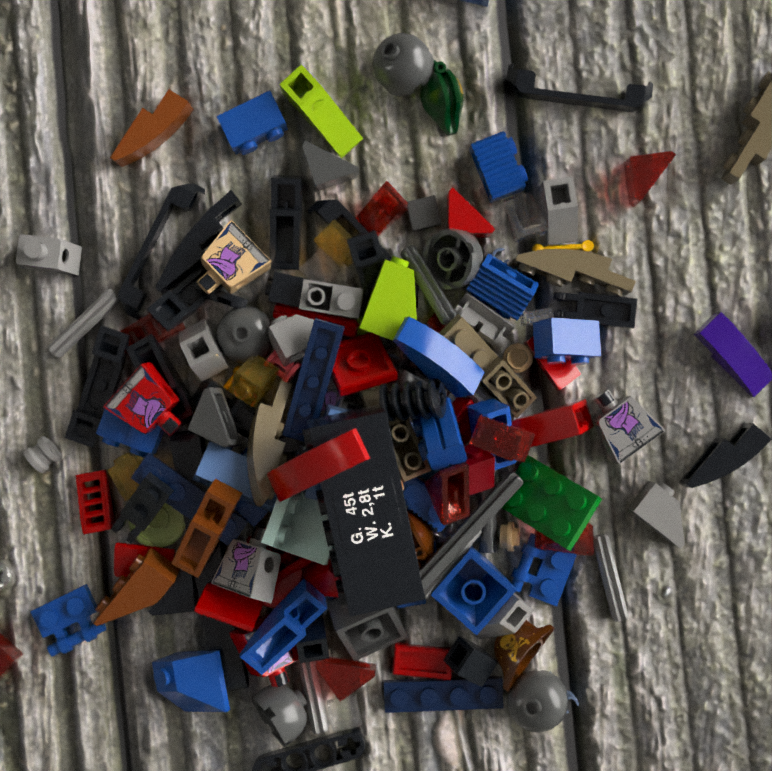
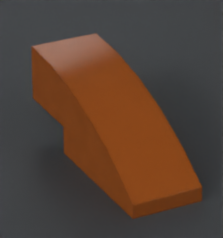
[110,89,194,167]
[171,479,243,578]

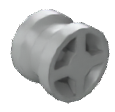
[23,436,62,474]

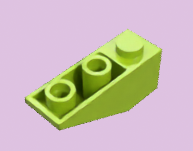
[279,64,363,159]

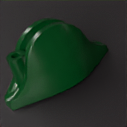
[420,60,464,136]

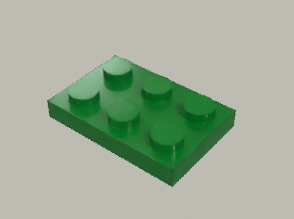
[502,454,602,551]

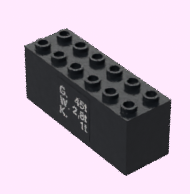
[302,404,425,617]

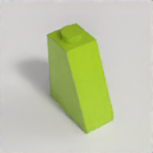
[359,256,417,341]

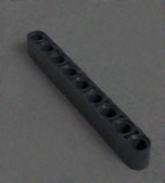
[170,430,249,692]

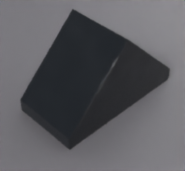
[148,570,199,616]

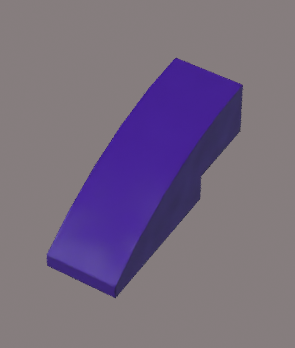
[693,312,772,397]

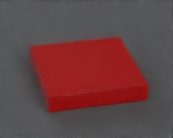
[331,333,398,397]

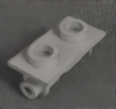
[454,292,515,348]

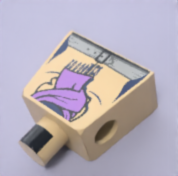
[196,220,271,295]

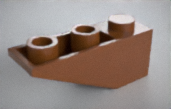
[93,548,180,626]

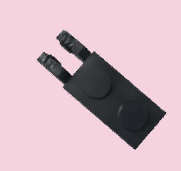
[551,292,638,329]
[111,472,175,544]

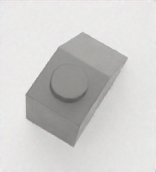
[268,314,314,367]
[627,481,685,549]

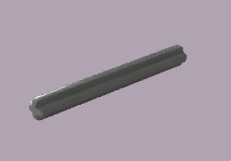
[419,472,523,590]

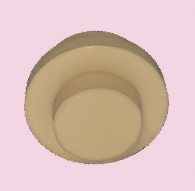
[503,343,533,373]
[500,522,520,552]

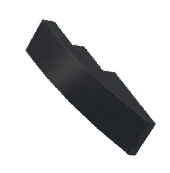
[156,190,242,294]

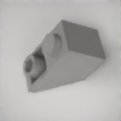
[538,176,578,246]
[299,279,363,319]
[179,319,229,382]
[460,593,534,639]

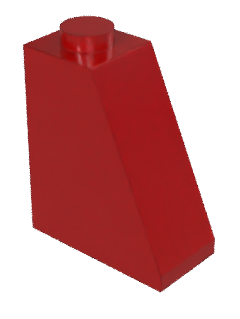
[511,399,594,451]

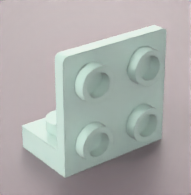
[261,492,334,565]

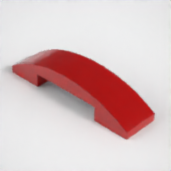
[267,428,370,502]

